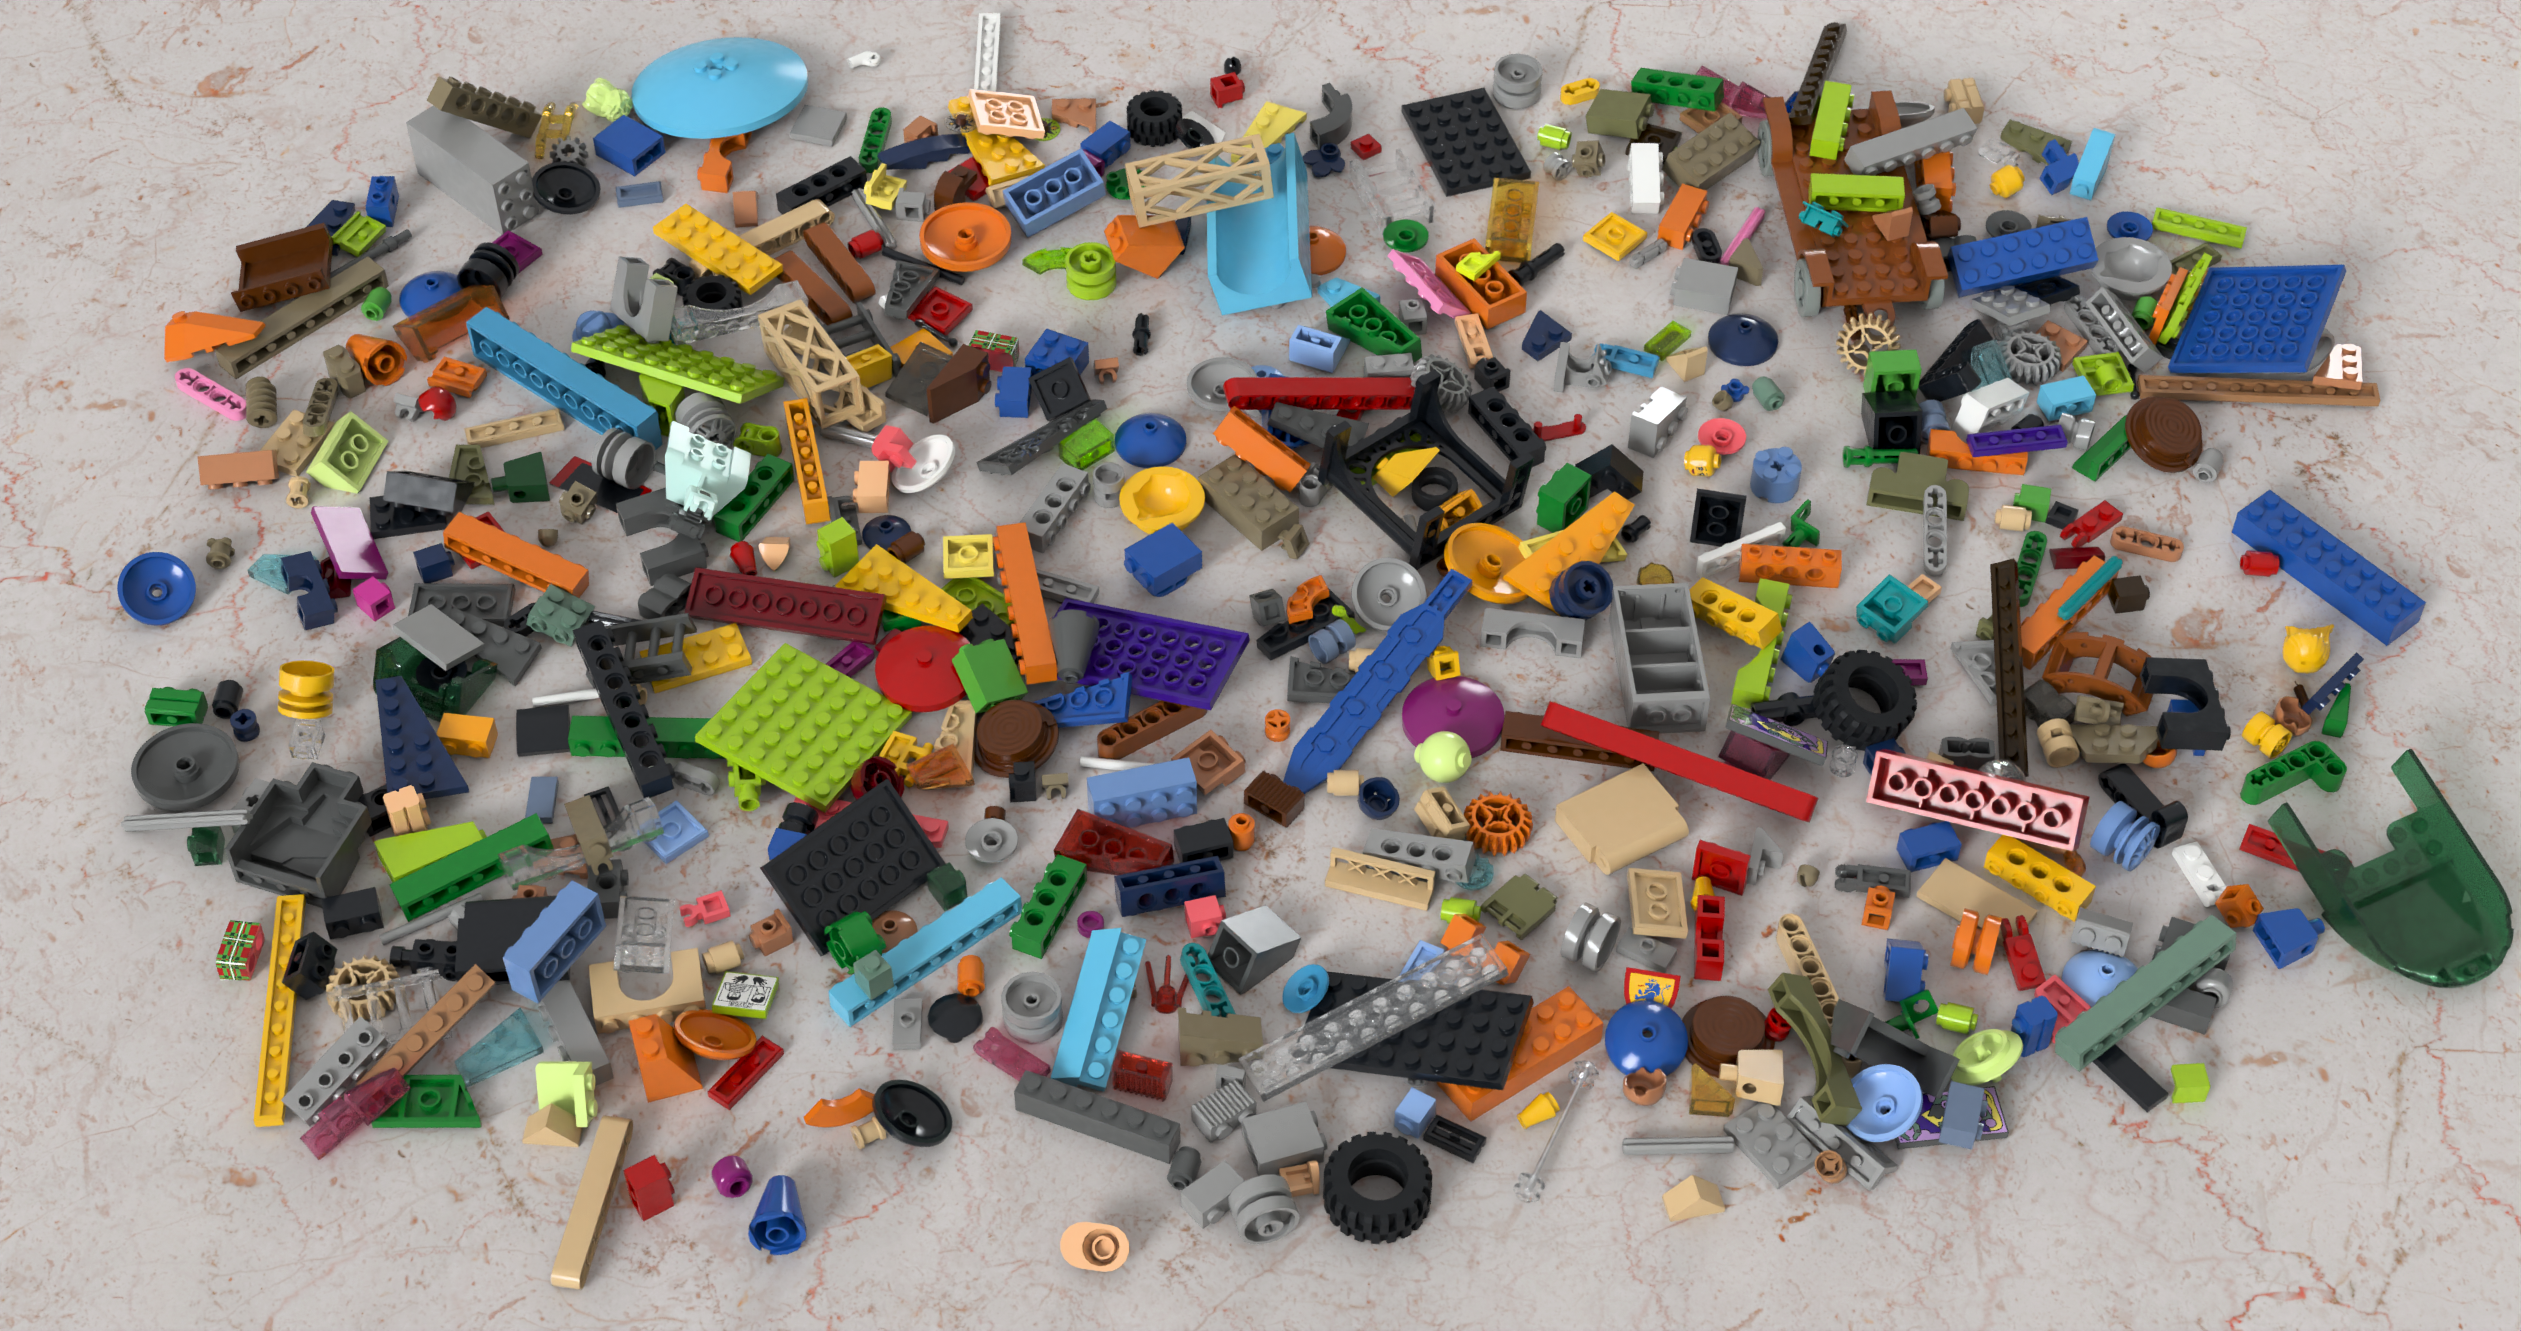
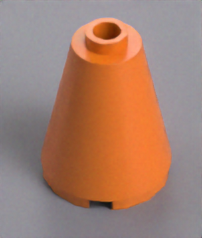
[346,334,407,386]

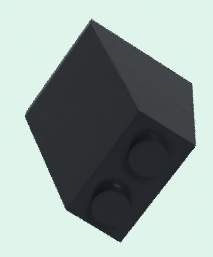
[1861,390,1923,457]

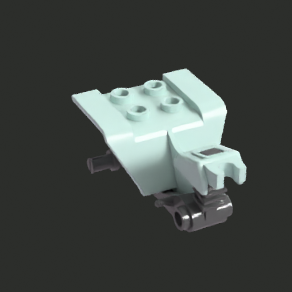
[653,421,751,539]

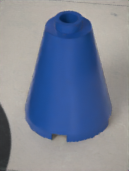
[748,1175,807,1255]

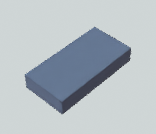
[615,181,663,208]
[525,777,559,823]

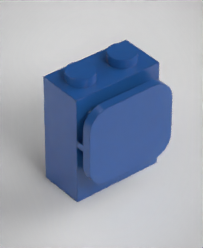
[1124,523,1202,597]

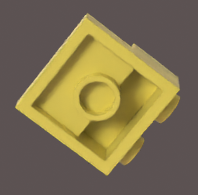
[943,534,994,579]

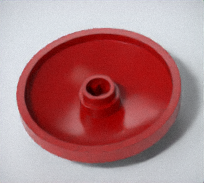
[875,626,970,712]

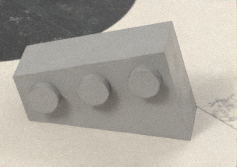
[1628,387,1688,458]

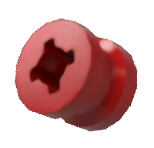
[1764,1007,1792,1042]

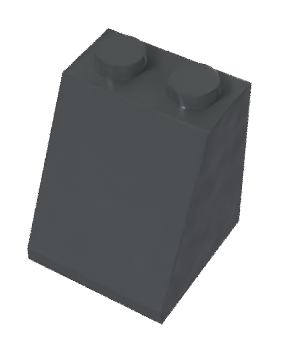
[1208,905,1302,995]

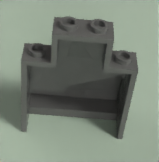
[225,762,372,908]

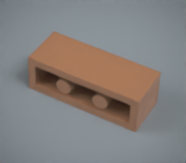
[197,450,279,490]

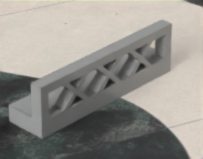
[1786,1096,1898,1190]

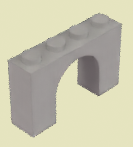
[610,257,678,344]

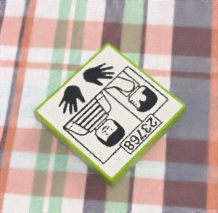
[712,971,779,1019]

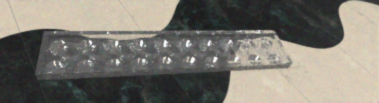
[1239,933,1509,1102]

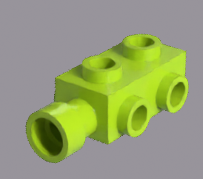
[727,759,766,811]

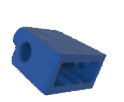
[1780,621,1835,683]
[2253,908,2325,969]

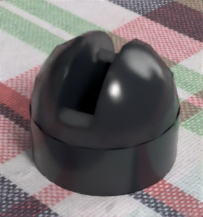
[1224,57,1241,75]

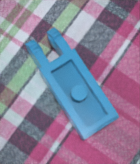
[1592,343,1660,378]

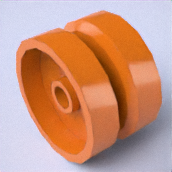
[1950,908,2002,975]

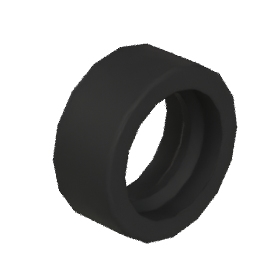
[1411,467,1458,511]

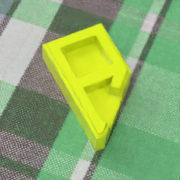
[1456,251,1501,281]

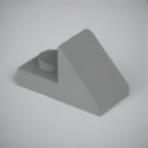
[1746,827,1784,885]

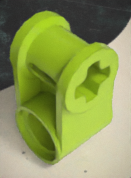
[733,422,782,457]

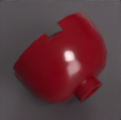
[851,756,904,800]

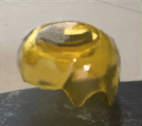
[1636,562,1675,585]

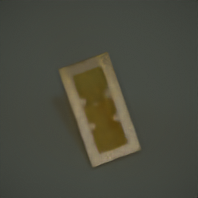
[1689,1063,1735,1117]

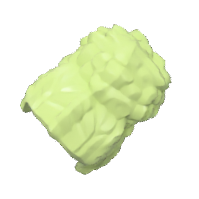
[582,78,633,122]

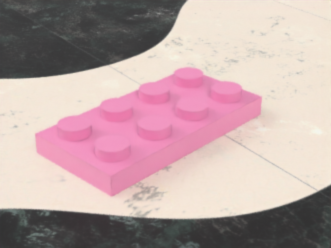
[1388,249,1471,319]

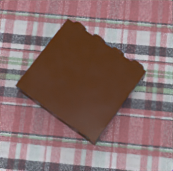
[231,223,333,312]

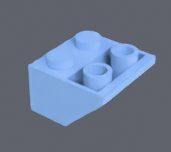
[1289,325,1350,373]

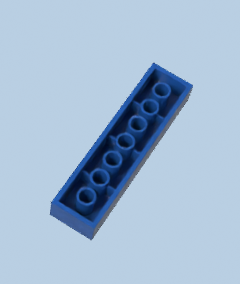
[2232,490,2426,646]

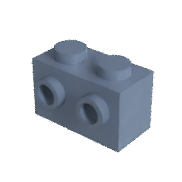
[1938,1081,1988,1150]

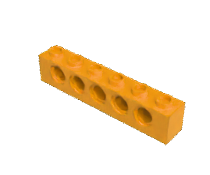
[783,398,830,525]

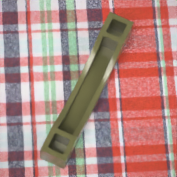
[1768,973,1863,1126]

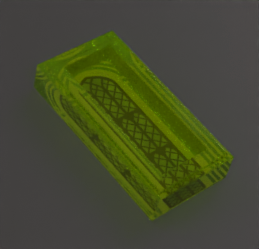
[1644,321,1691,361]

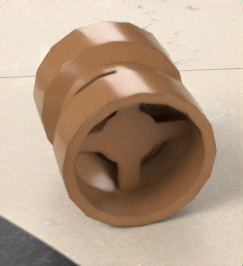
[1814,1150,1847,1184]

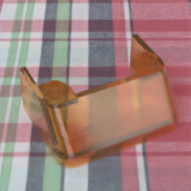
[393,285,510,363]

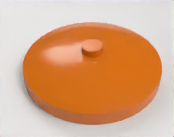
[919,202,1012,272]

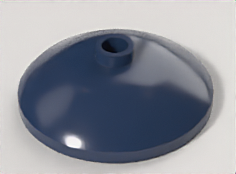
[1708,313,1778,366]

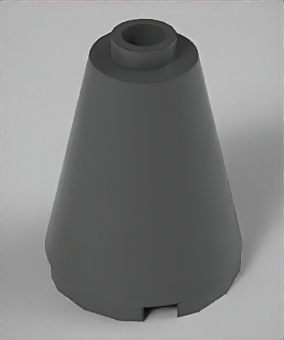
[1049,609,1100,683]

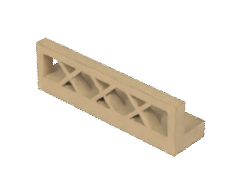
[1325,847,1435,911]

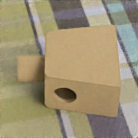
[1719,1050,1784,1106]

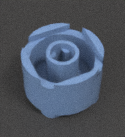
[1750,447,1802,503]

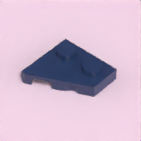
[1522,310,1572,361]

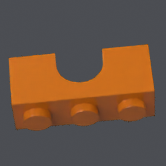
[1440,914,1531,985]

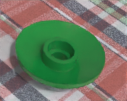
[1383,219,1429,252]

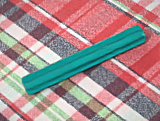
[2057,556,2123,620]

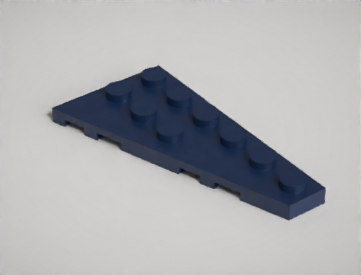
[375,676,469,800]

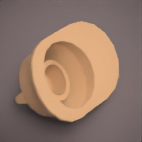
[1060,1222,1129,1272]

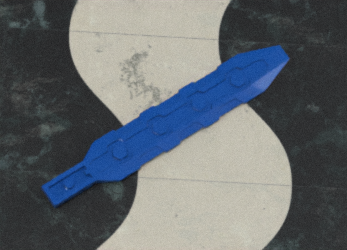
[1283,568,1472,794]

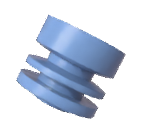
[2090,801,2160,871]

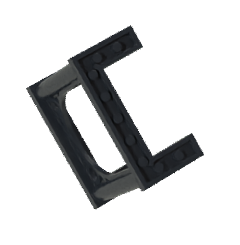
[1318,369,1534,570]

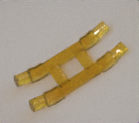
[535,102,578,159]

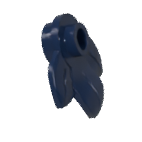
[1302,143,1345,177]

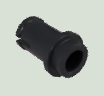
[1621,515,1651,543]

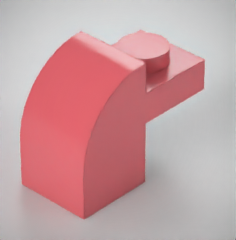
[872,425,917,473]

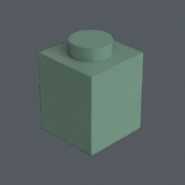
[853,950,894,1000]

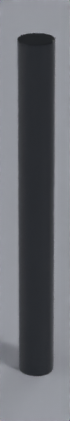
[882,247,965,285]

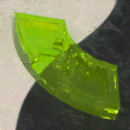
[1022,247,1072,275]

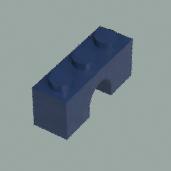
[281,551,338,630]

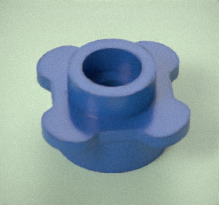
[1721,379,1749,402]

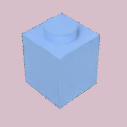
[1394,1087,1436,1139]

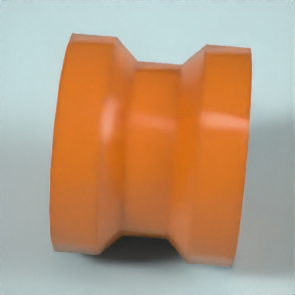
[1265,709,1290,742]

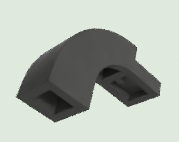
[1310,83,1352,150]

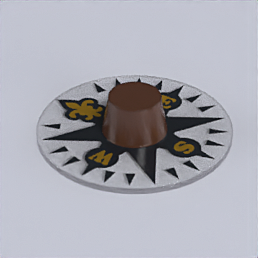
[944,113,977,133]

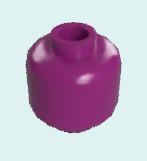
[712,1155,753,1198]

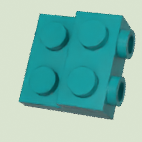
[1856,574,1928,644]

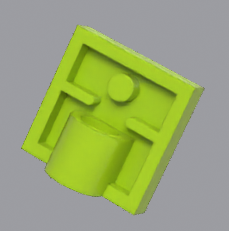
[2072,352,2134,396]

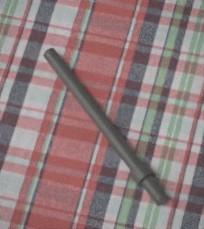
[292,229,412,301]

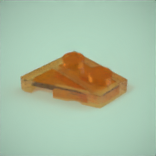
[906,744,975,789]

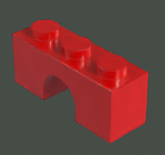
[1694,895,1725,981]

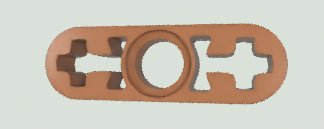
[2110,526,2184,562]

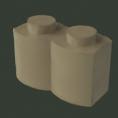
[323,345,366,399]

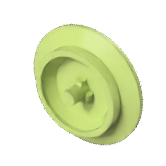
[1950,1029,2023,1085]

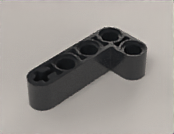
[2098,763,2188,848]

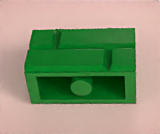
[145,687,208,726]

